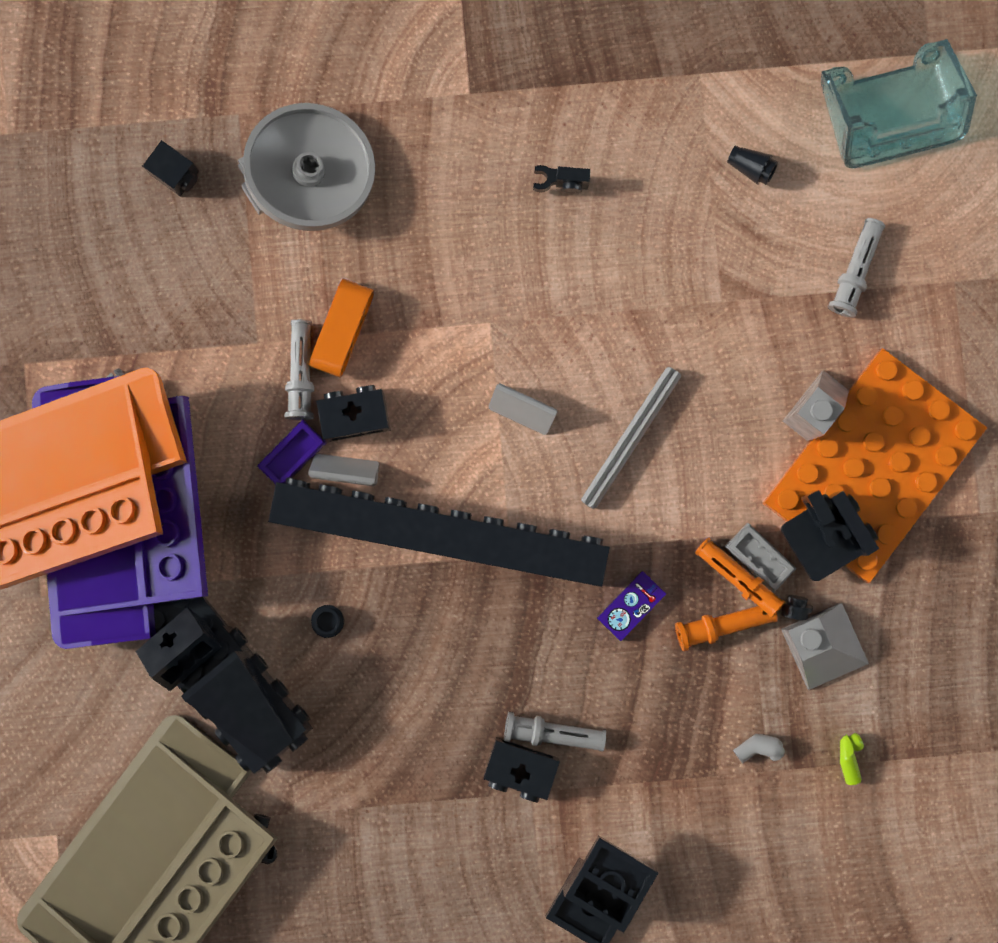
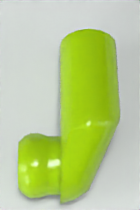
[840,733,864,785]

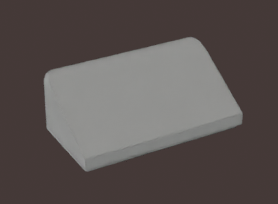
[489,383,557,435]
[308,454,379,487]

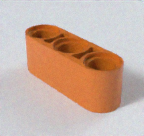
[309,278,374,378]

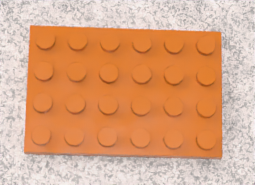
[763,348,987,583]

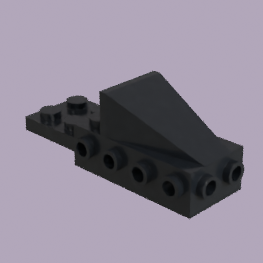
[153,597,313,774]

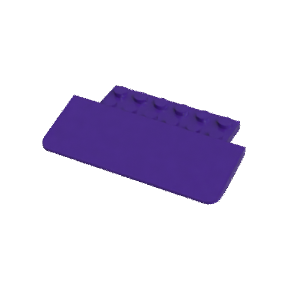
[32,376,208,649]

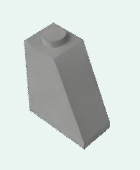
[782,370,849,441]

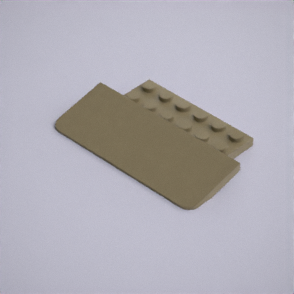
[17,715,278,943]

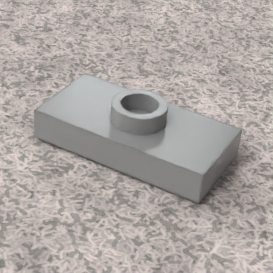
[725,523,797,593]

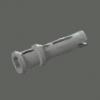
[828,218,886,318]
[284,319,315,420]
[504,712,606,752]

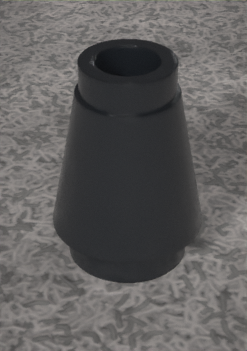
[727,145,778,185]

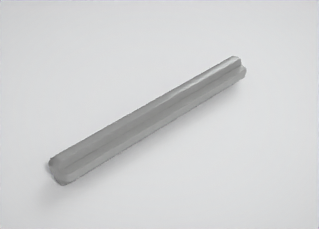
[581,367,681,509]

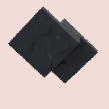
[545,835,658,943]

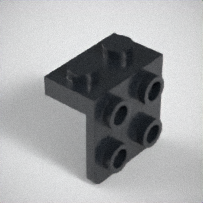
[781,491,879,581]

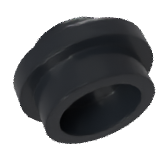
[781,595,813,620]
[311,605,344,638]

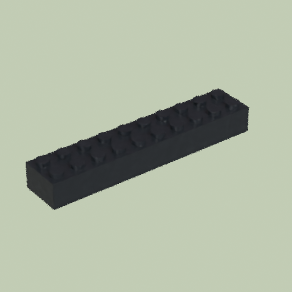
[268,478,610,587]

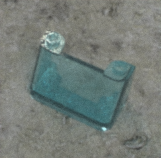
[821,39,977,169]

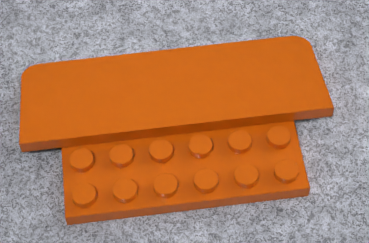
[0,368,187,590]

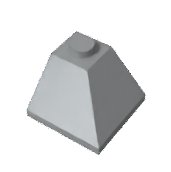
[781,603,869,690]

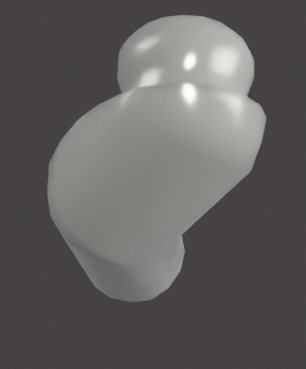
[733,734,785,764]

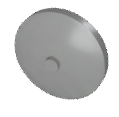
[243,103,375,231]

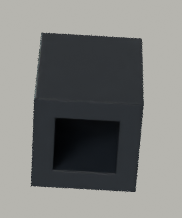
[142,140,199,197]

